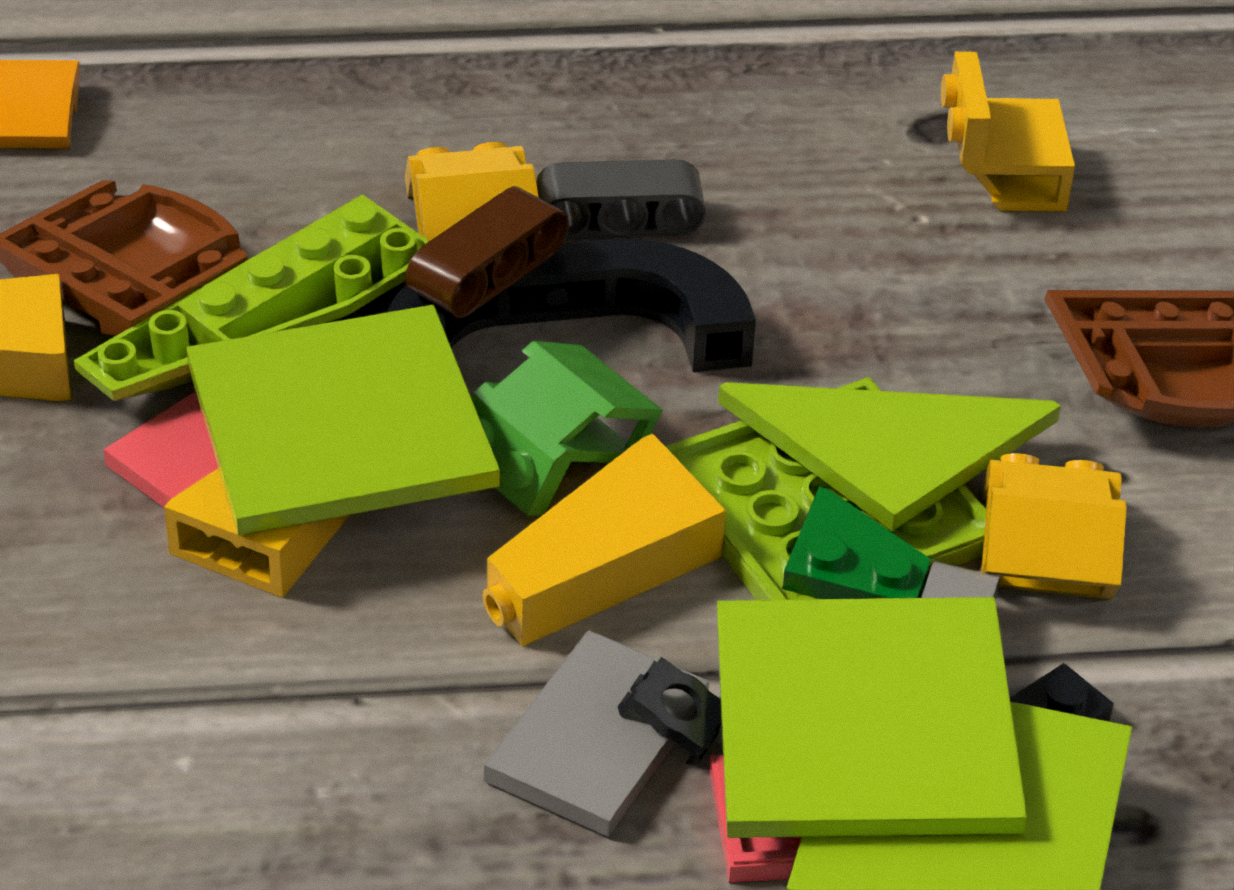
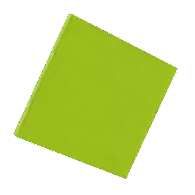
[186,305,500,536]
[665,377,986,600]
[717,597,1027,838]
[786,701,1132,890]

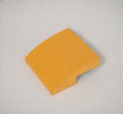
[0,60,80,149]

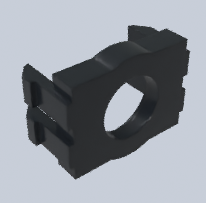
[617,657,722,765]

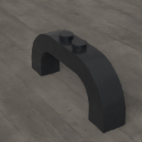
[388,239,756,372]

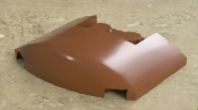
[0,180,248,335]
[1044,290,1234,427]

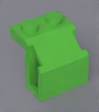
[471,341,663,516]

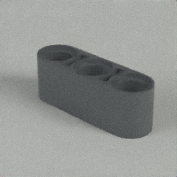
[536,159,706,239]

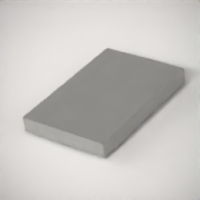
[484,630,709,837]

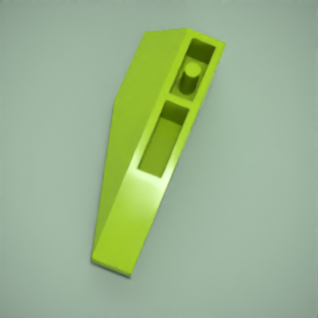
[74,194,429,401]

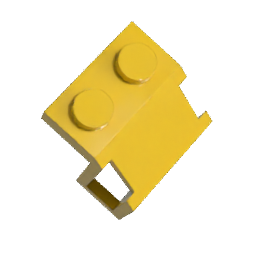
[941,51,1075,212]
[405,142,539,241]
[981,453,1127,600]

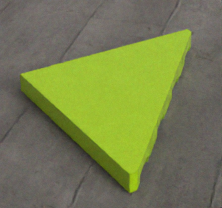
[718,382,1061,531]

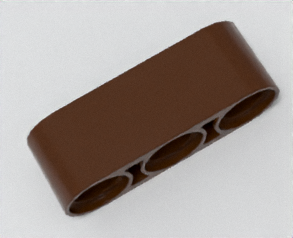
[405,186,569,318]

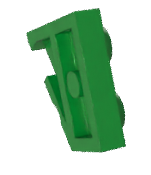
[782,487,931,599]

